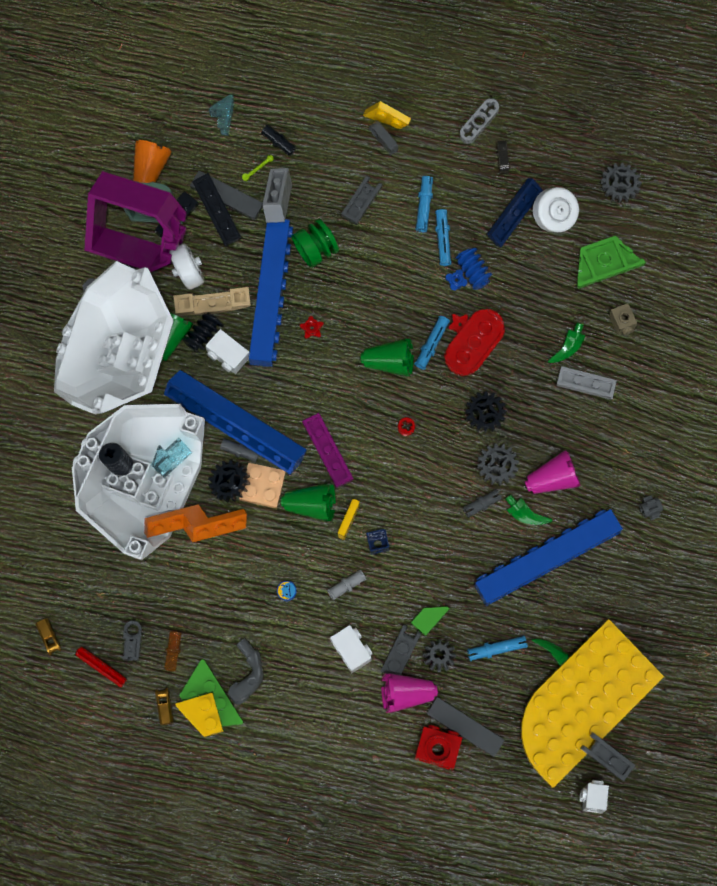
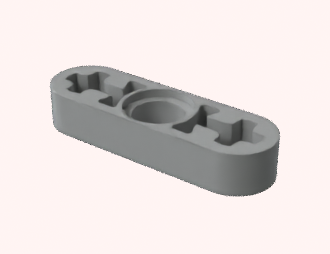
[460,99,499,144]

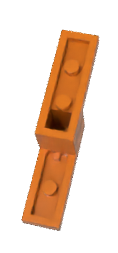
[144,504,247,542]

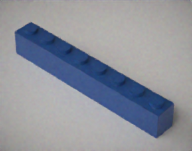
[249,219,293,367]
[164,370,307,475]
[474,509,623,606]

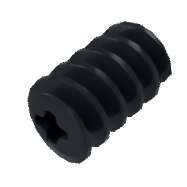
[183,312,224,353]
[99,443,133,475]

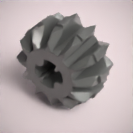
[423,639,456,673]

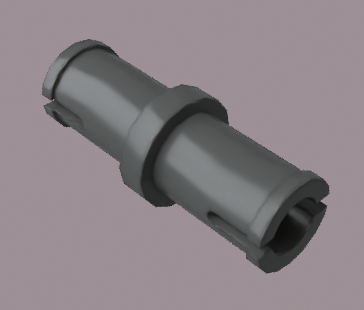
[220,438,259,463]
[462,489,502,518]

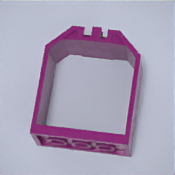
[84,171,186,272]

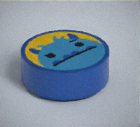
[277,581,297,601]

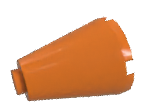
[133,140,172,183]

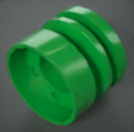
[291,218,339,268]

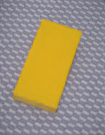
[338,499,360,540]

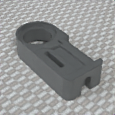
[369,121,398,156]
[121,621,143,661]

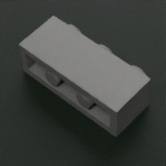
[263,168,292,223]

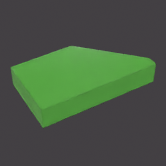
[411,607,450,637]

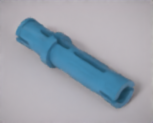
[416,176,433,232]
[435,209,451,266]
[414,316,450,370]
[467,635,527,661]

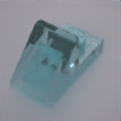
[209,94,234,136]
[152,438,193,478]

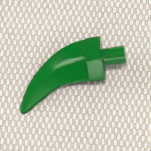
[548,323,585,363]
[505,494,552,525]
[532,639,570,666]

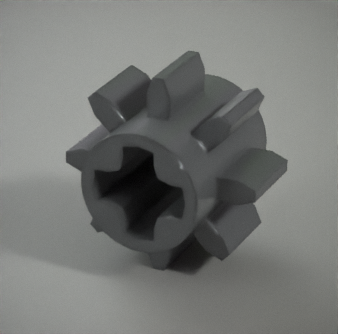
[639,495,663,520]

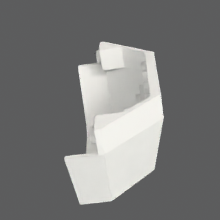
[54,261,173,415]
[72,404,205,561]

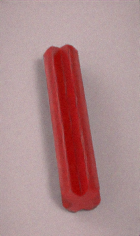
[75,647,127,687]

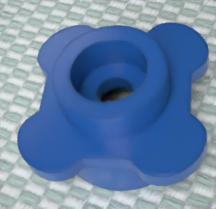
[446,270,467,291]

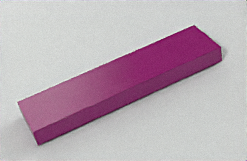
[302,413,354,488]

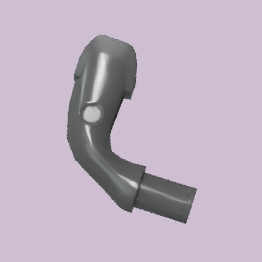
[228,638,264,705]

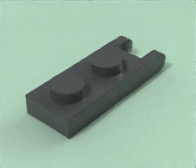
[341,175,383,225]
[381,624,422,675]
[580,732,635,781]

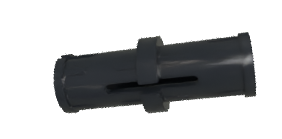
[261,124,297,156]

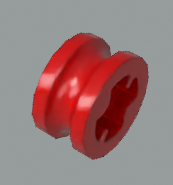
[398,417,415,436]

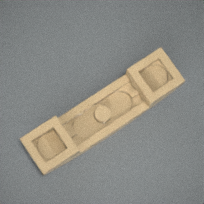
[174,287,251,315]

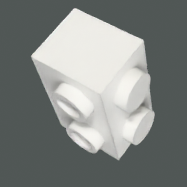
[206,329,249,374]
[330,625,373,674]
[580,780,609,814]

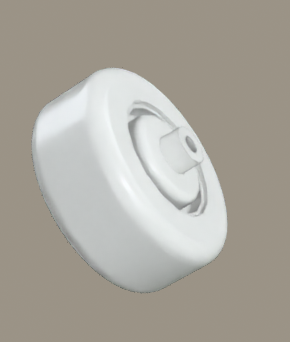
[533,187,579,232]
[169,244,204,290]

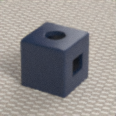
[366,529,389,555]

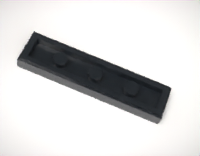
[192,173,242,247]

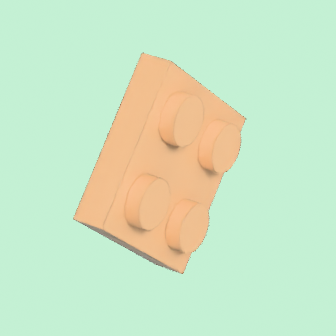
[239,463,286,509]

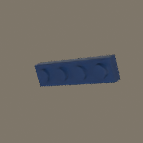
[487,178,543,247]

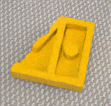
[363,101,411,129]
[176,693,224,738]

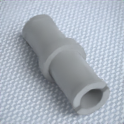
[327,570,366,600]

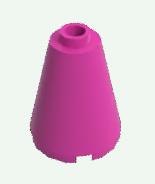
[525,450,581,494]
[381,673,438,713]

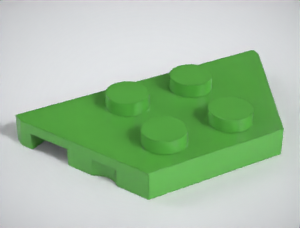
[577,236,646,289]
[179,659,244,727]

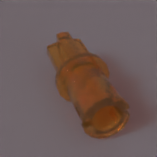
[164,631,182,672]

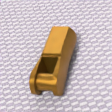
[35,618,61,656]
[155,688,174,725]

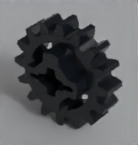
[465,391,507,433]
[208,460,250,502]

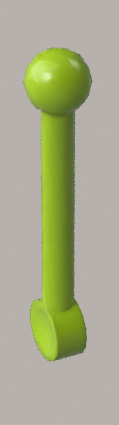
[242,155,274,182]

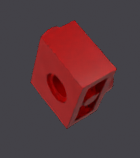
[415,725,462,771]

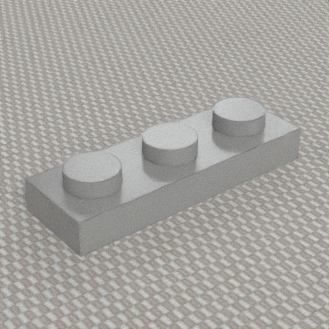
[556,366,617,400]

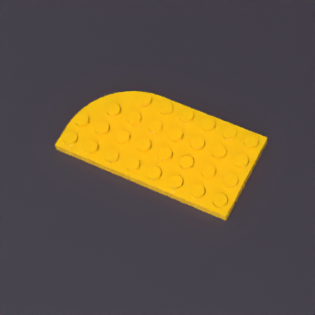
[521,619,664,788]

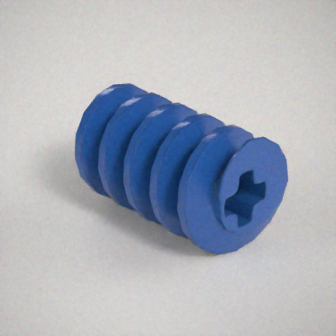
[455,248,492,290]

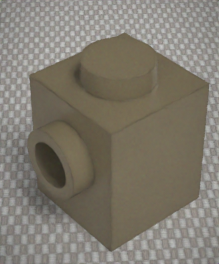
[609,303,637,335]

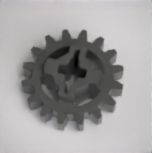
[601,162,642,203]
[477,443,519,486]

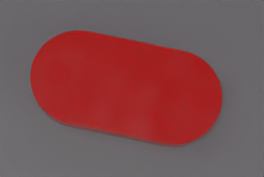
[444,309,505,376]

